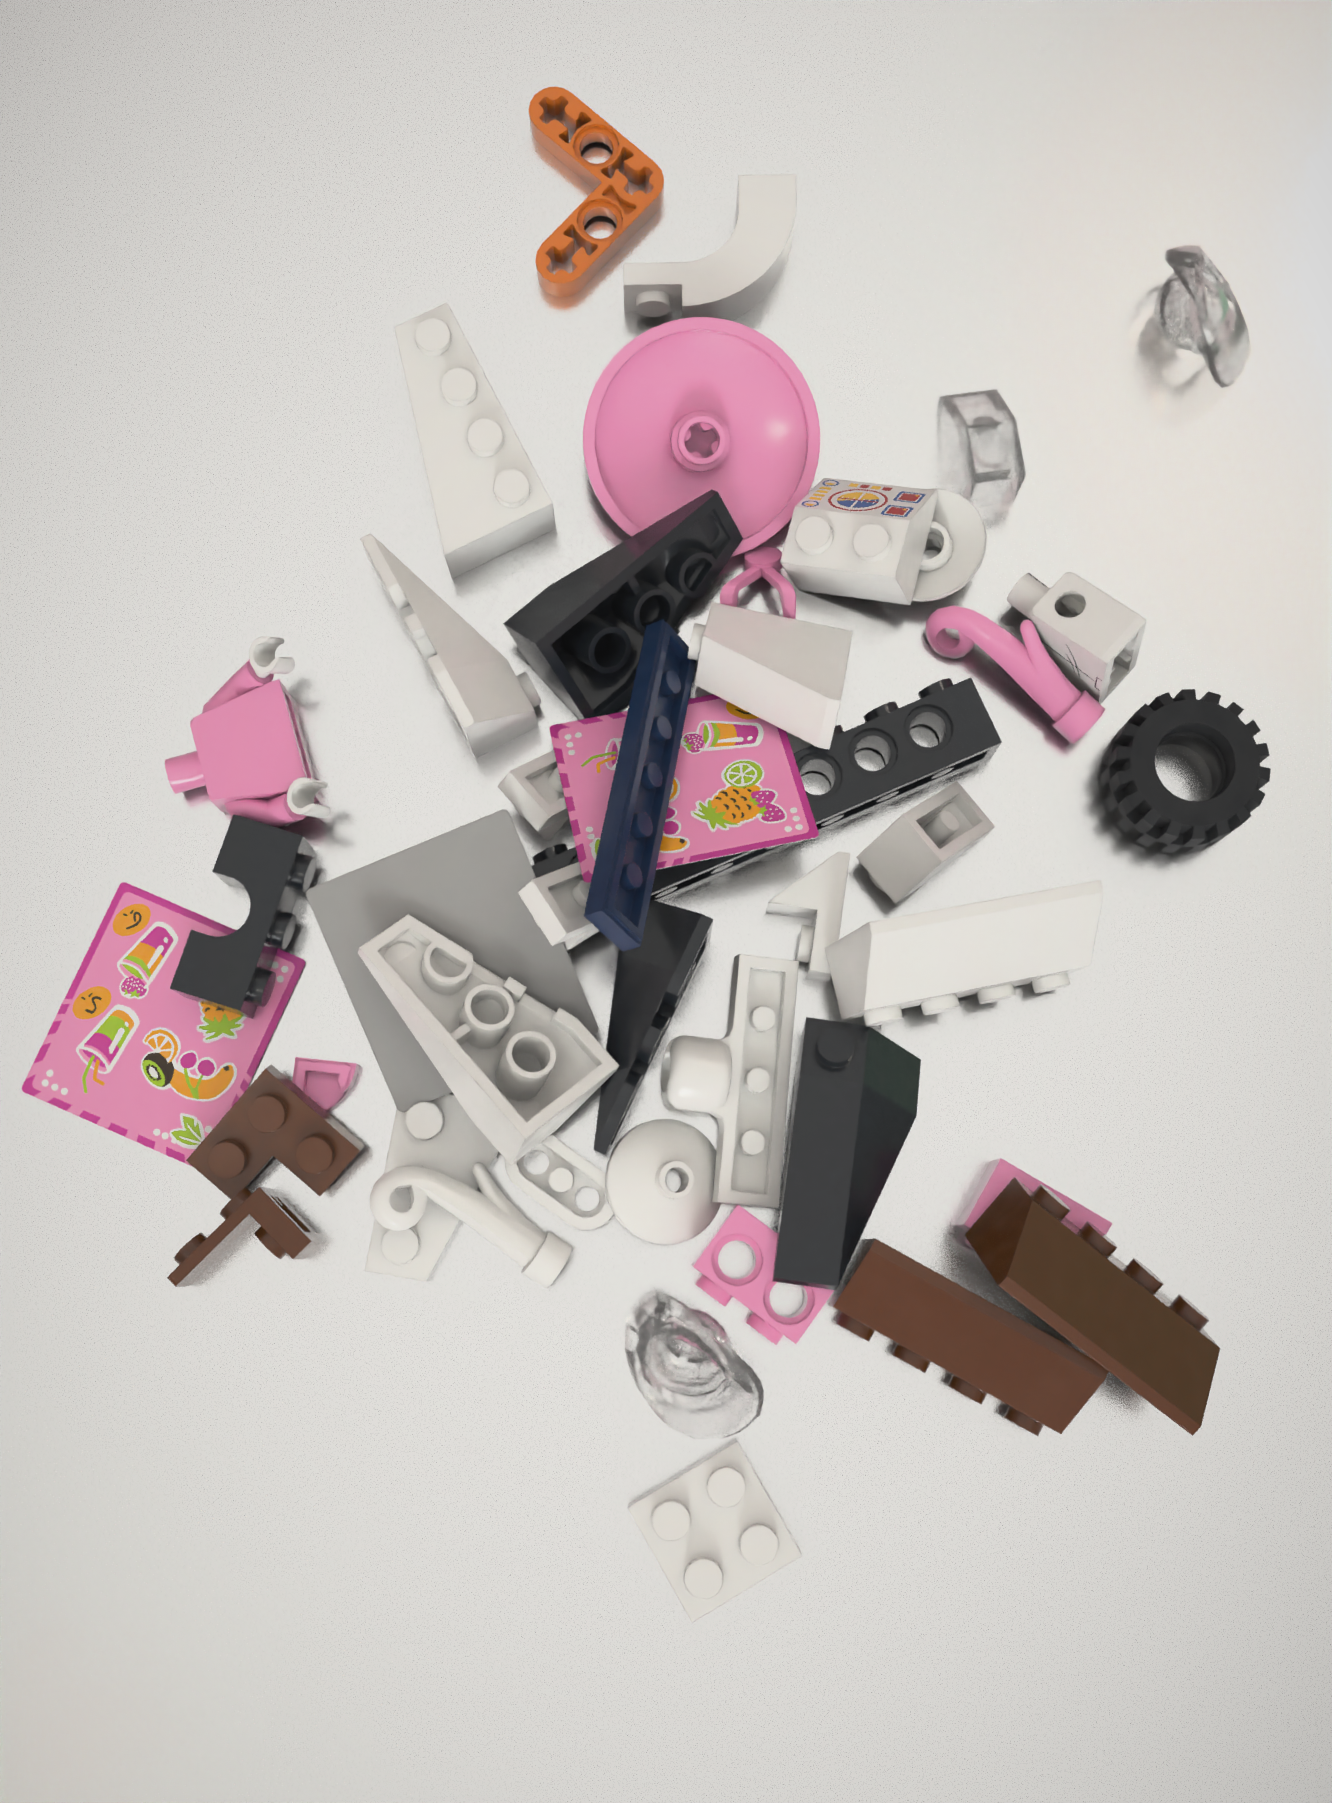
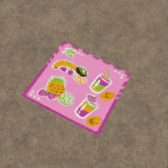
[549,694,819,883]
[22,882,305,1167]

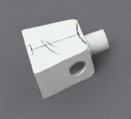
[1007,572,1147,704]

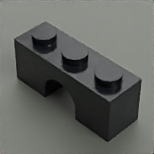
[170,814,317,1019]

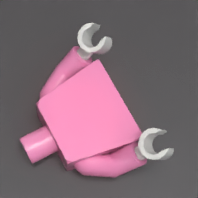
[165,636,330,829]

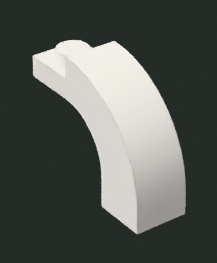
[623,174,797,321]

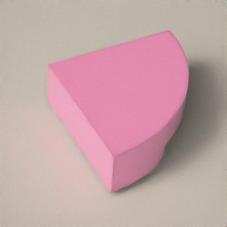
[292,1057,360,1112]

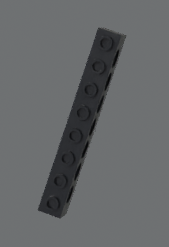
[532,678,1002,901]

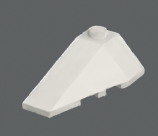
[360,533,542,759]
[358,914,619,1165]

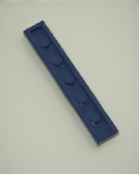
[584,619,696,952]

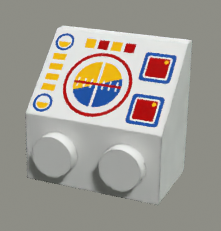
[780,478,938,605]

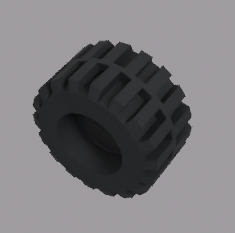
[1101,689,1271,853]

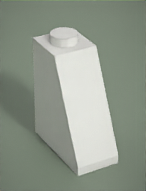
[688,602,853,750]

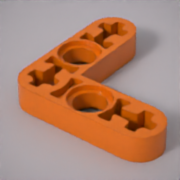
[528,87,664,297]

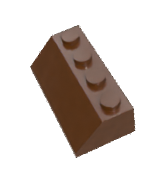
[965,1177,1220,1436]
[828,1238,1109,1436]

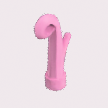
[925,606,1105,744]

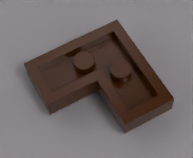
[186,1064,365,1199]

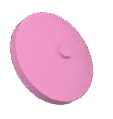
[583,317,820,557]

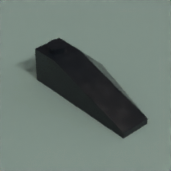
[503,489,743,720]
[593,899,714,1158]
[772,1017,921,1290]

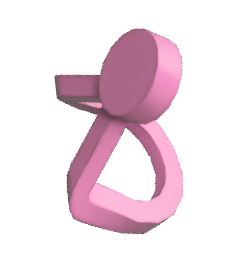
[720,546,796,619]

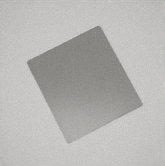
[306,809,599,1112]

